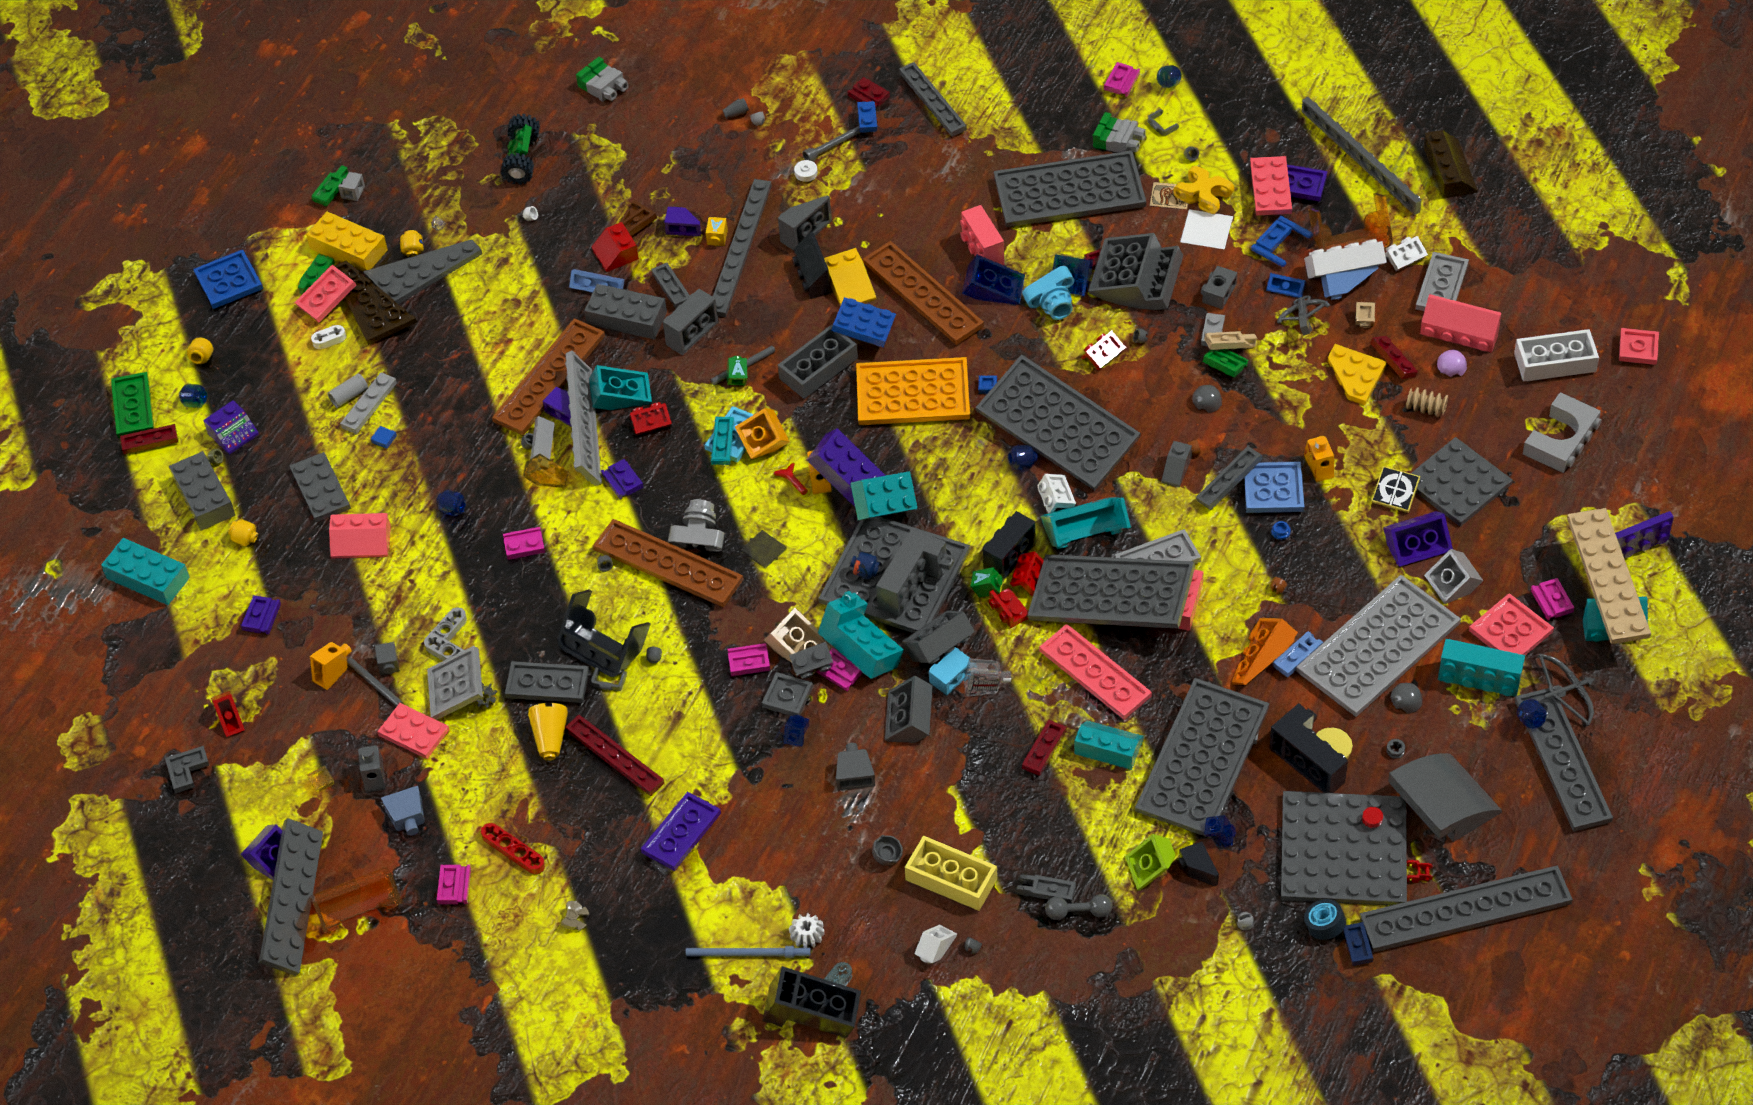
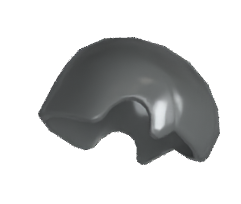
[1192,385,1222,413]
[1391,683,1423,714]
[872,835,903,866]

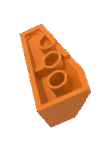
[1232,618,1298,685]

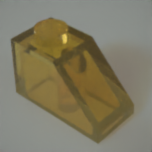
[523,454,569,488]

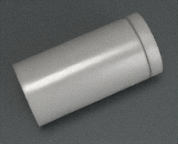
[327,373,368,408]

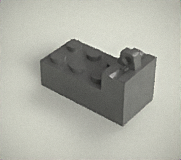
[876,529,954,616]

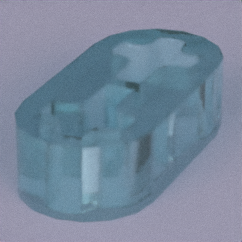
[825,962,852,986]

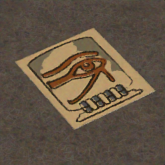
[1150,182,1188,209]

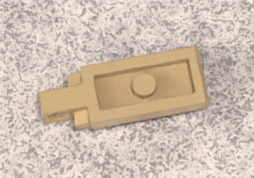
[1204,331,1257,350]

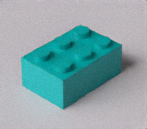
[851,471,918,520]

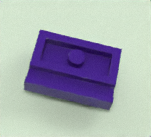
[601,459,644,500]
[241,595,281,635]

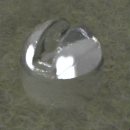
[431,215,447,230]

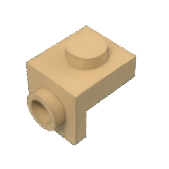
[1355,302,1375,328]

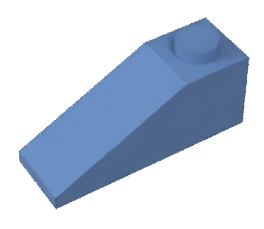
[1321,265,1378,300]

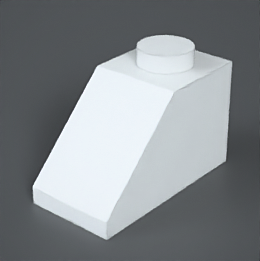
[915,925,957,963]

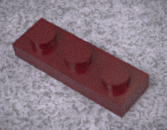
[1370,336,1418,379]
[120,424,179,454]
[1022,720,1067,776]

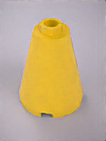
[528,703,568,761]

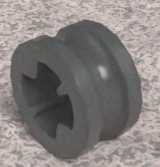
[1387,739,1405,759]

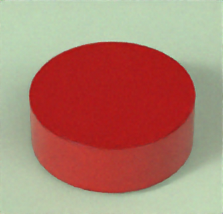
[1362,807,1383,828]

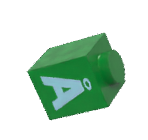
[727,356,748,385]
[970,567,1003,598]

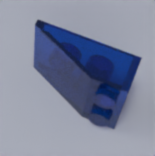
[962,254,1025,305]

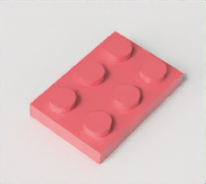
[295,265,356,323]
[377,703,449,759]

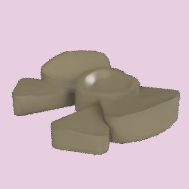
[561,901,589,931]

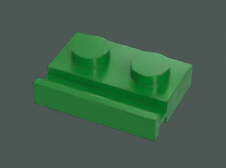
[1203,349,1249,377]

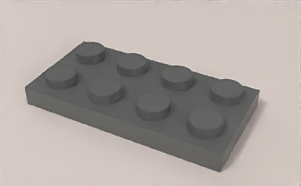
[289,452,351,522]
[505,661,589,703]

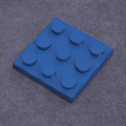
[193,249,263,309]
[831,297,896,348]

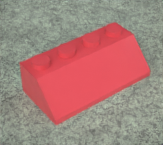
[1420,294,1501,353]

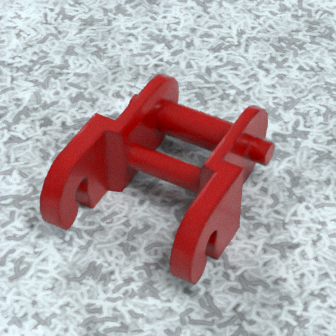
[1407,860,1433,883]

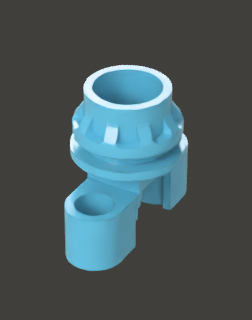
[1022,266,1074,320]

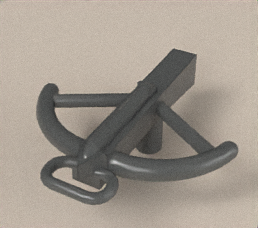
[1277,296,1330,336]

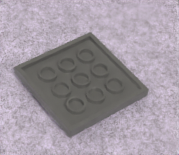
[1410,437,1513,527]

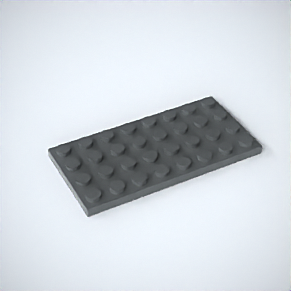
[994,151,1146,227]
[976,354,1141,491]
[1027,554,1195,629]
[1135,678,1270,838]

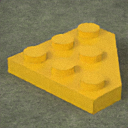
[1328,344,1387,405]

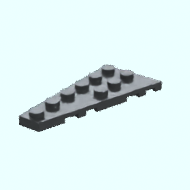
[363,239,482,304]

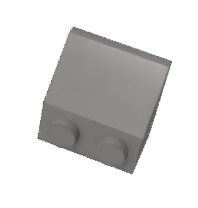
[1424,549,1483,604]

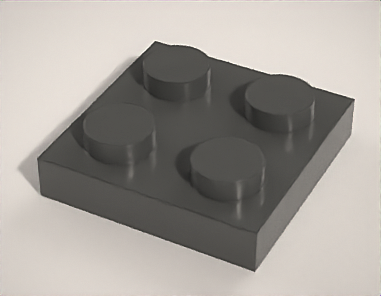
[762,672,813,718]

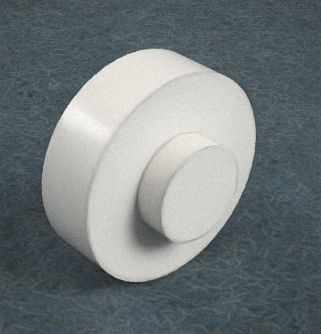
[794,160,818,182]

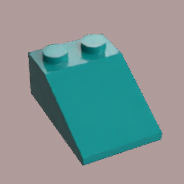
[589,365,652,410]

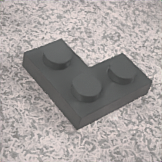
[165,746,209,793]

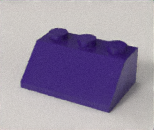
[1383,511,1453,567]

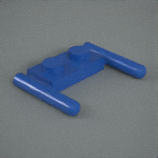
[1251,216,1313,267]

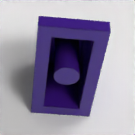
[664,207,702,236]
[543,387,572,427]

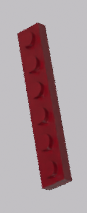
[565,715,665,796]

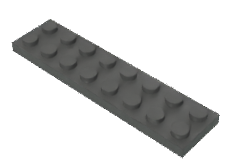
[1515,688,1613,832]
[259,818,323,976]

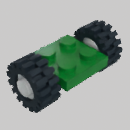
[501,114,540,185]

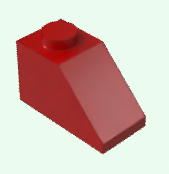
[211,691,245,737]

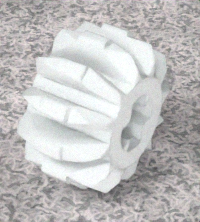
[789,913,825,948]

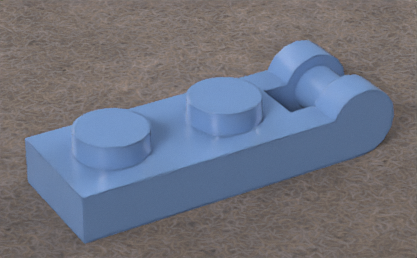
[1273,631,1324,678]

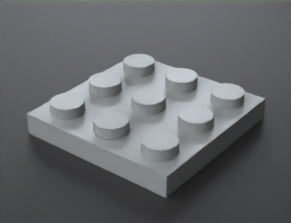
[427,646,483,720]

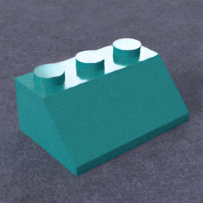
[1582,596,1648,642]
[1074,720,1144,770]

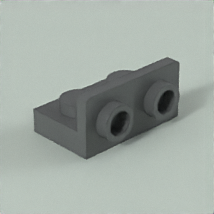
[789,642,834,679]

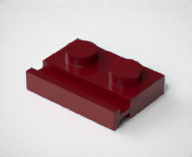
[847,77,890,108]

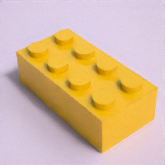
[306,212,388,272]

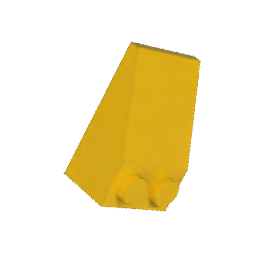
[824,248,876,306]

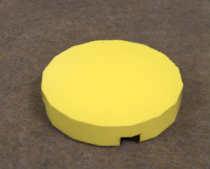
[1316,727,1353,759]

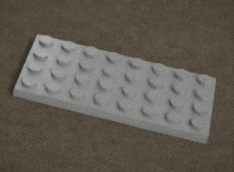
[1296,575,1461,717]

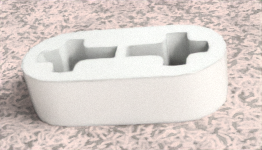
[311,325,346,349]

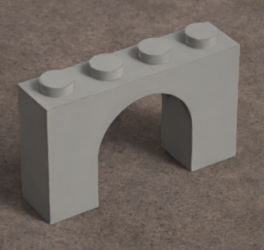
[1523,392,1602,473]

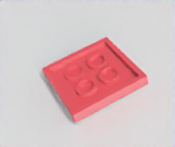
[1469,593,1554,656]

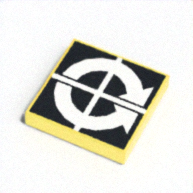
[1372,466,1420,513]

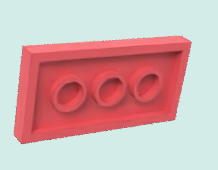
[1250,156,1292,216]

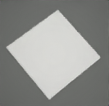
[1181,209,1233,249]

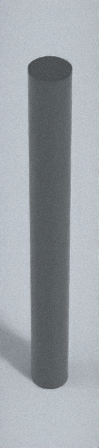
[710,346,775,386]
[347,658,403,707]

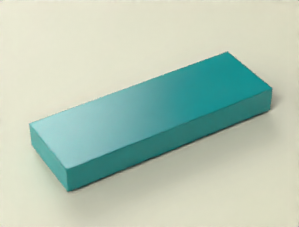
[711,417,734,465]

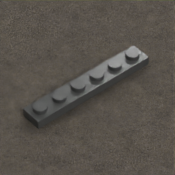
[899,62,967,137]

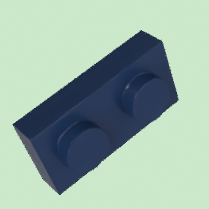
[1343,922,1373,966]

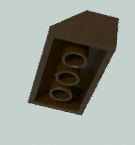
[1424,130,1478,198]

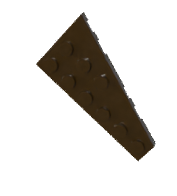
[335,261,418,345]

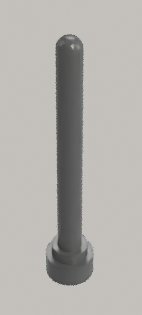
[802,126,861,162]

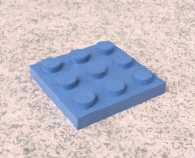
[1244,462,1304,513]

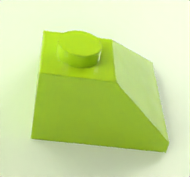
[1125,834,1176,891]

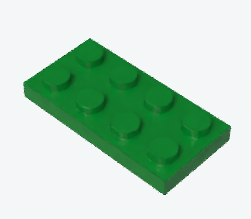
[111,372,154,438]

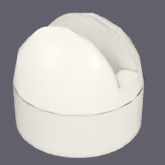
[523,206,538,221]

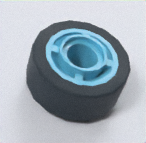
[1304,899,1346,940]

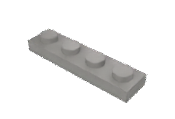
[340,373,397,434]

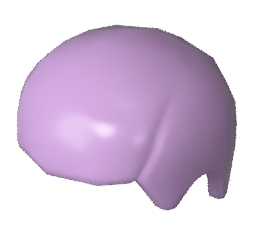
[1437,350,1467,377]

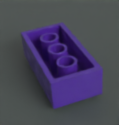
[807,428,886,507]

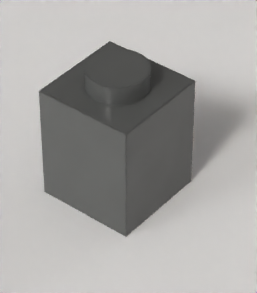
[375,642,400,675]

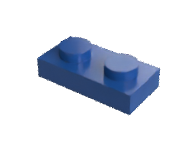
[857,101,877,132]

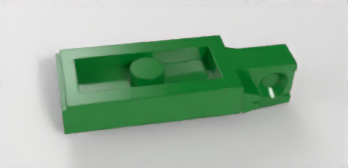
[311,165,349,207]
[298,254,335,294]

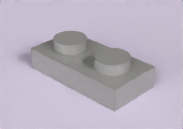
[1201,313,1225,346]

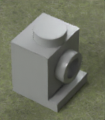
[338,172,365,201]

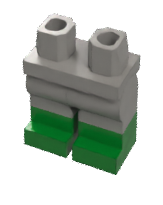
[576,57,628,102]
[1093,112,1146,152]

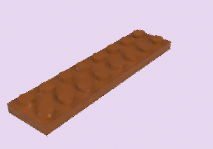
[863,241,984,345]
[492,318,605,436]
[593,519,743,608]

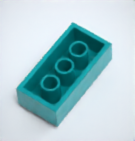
[101,538,190,605]
[1438,639,1525,696]

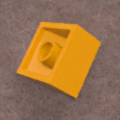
[735,408,790,459]

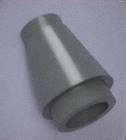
[722,98,749,119]

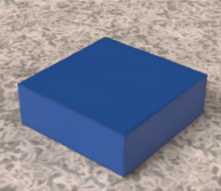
[978,376,997,394]
[371,426,397,449]

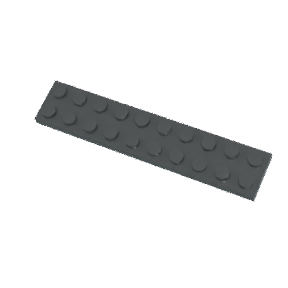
[1359,865,1573,952]

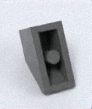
[1161,441,1192,488]

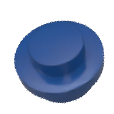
[1271,521,1291,540]

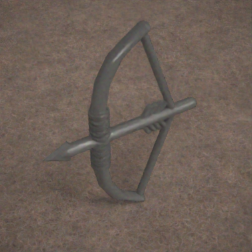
[1537,654,1595,726]

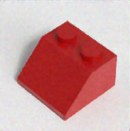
[592,222,639,272]

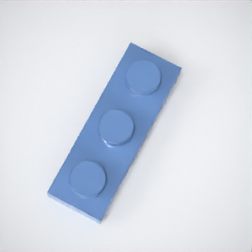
[569,269,624,292]

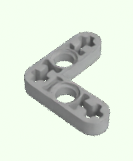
[424,608,467,661]

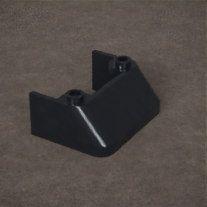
[557,589,651,677]

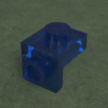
[784,715,810,746]
[1204,815,1236,846]

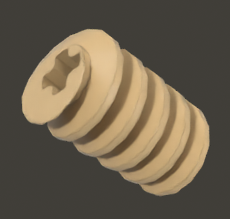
[1406,387,1448,417]

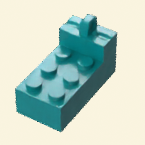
[818,591,904,679]

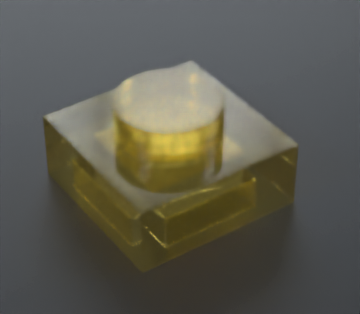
[307,765,335,793]

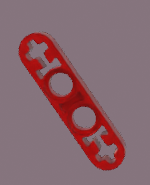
[481,823,545,874]

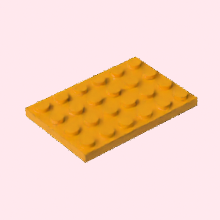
[856,357,970,425]

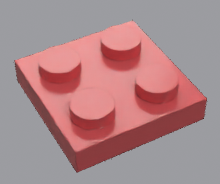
[1619,328,1659,365]

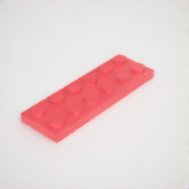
[1039,624,1152,720]

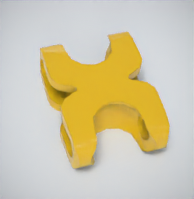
[1173,166,1234,214]

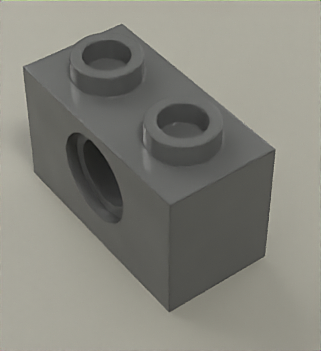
[1201,266,1238,309]

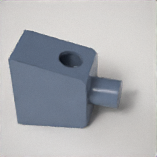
[381,786,424,836]

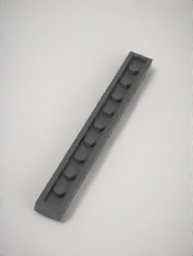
[1302,97,1422,215]
[713,179,772,317]

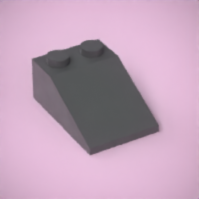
[778,196,832,250]

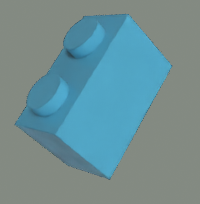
[929,647,973,695]

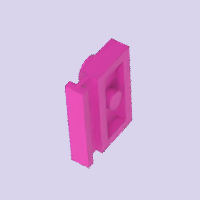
[1104,62,1140,97]
[503,527,545,560]
[1531,578,1574,620]
[727,643,770,676]
[816,648,863,691]
[437,865,471,904]

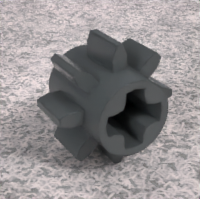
[477,683,497,708]

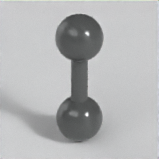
[1045,894,1113,920]

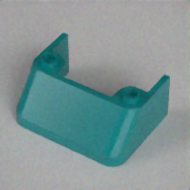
[1041,497,1131,549]

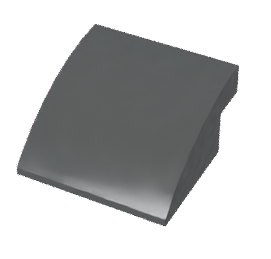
[1088,233,1183,310]
[1388,753,1502,842]

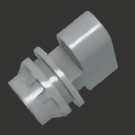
[668,499,725,552]

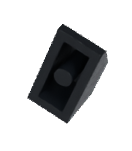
[1177,842,1219,886]

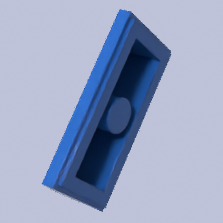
[1266,273,1307,298]

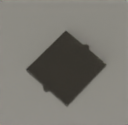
[741,530,787,569]

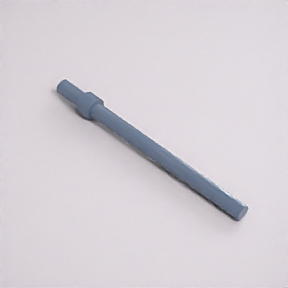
[686,946,811,958]

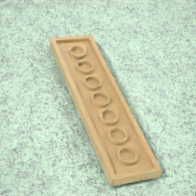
[1567,508,1651,644]

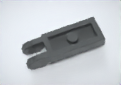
[1016,874,1076,903]

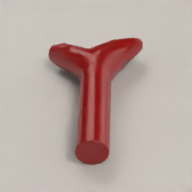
[773,463,808,495]

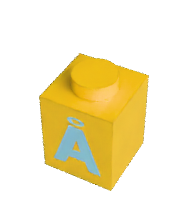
[706,217,728,246]

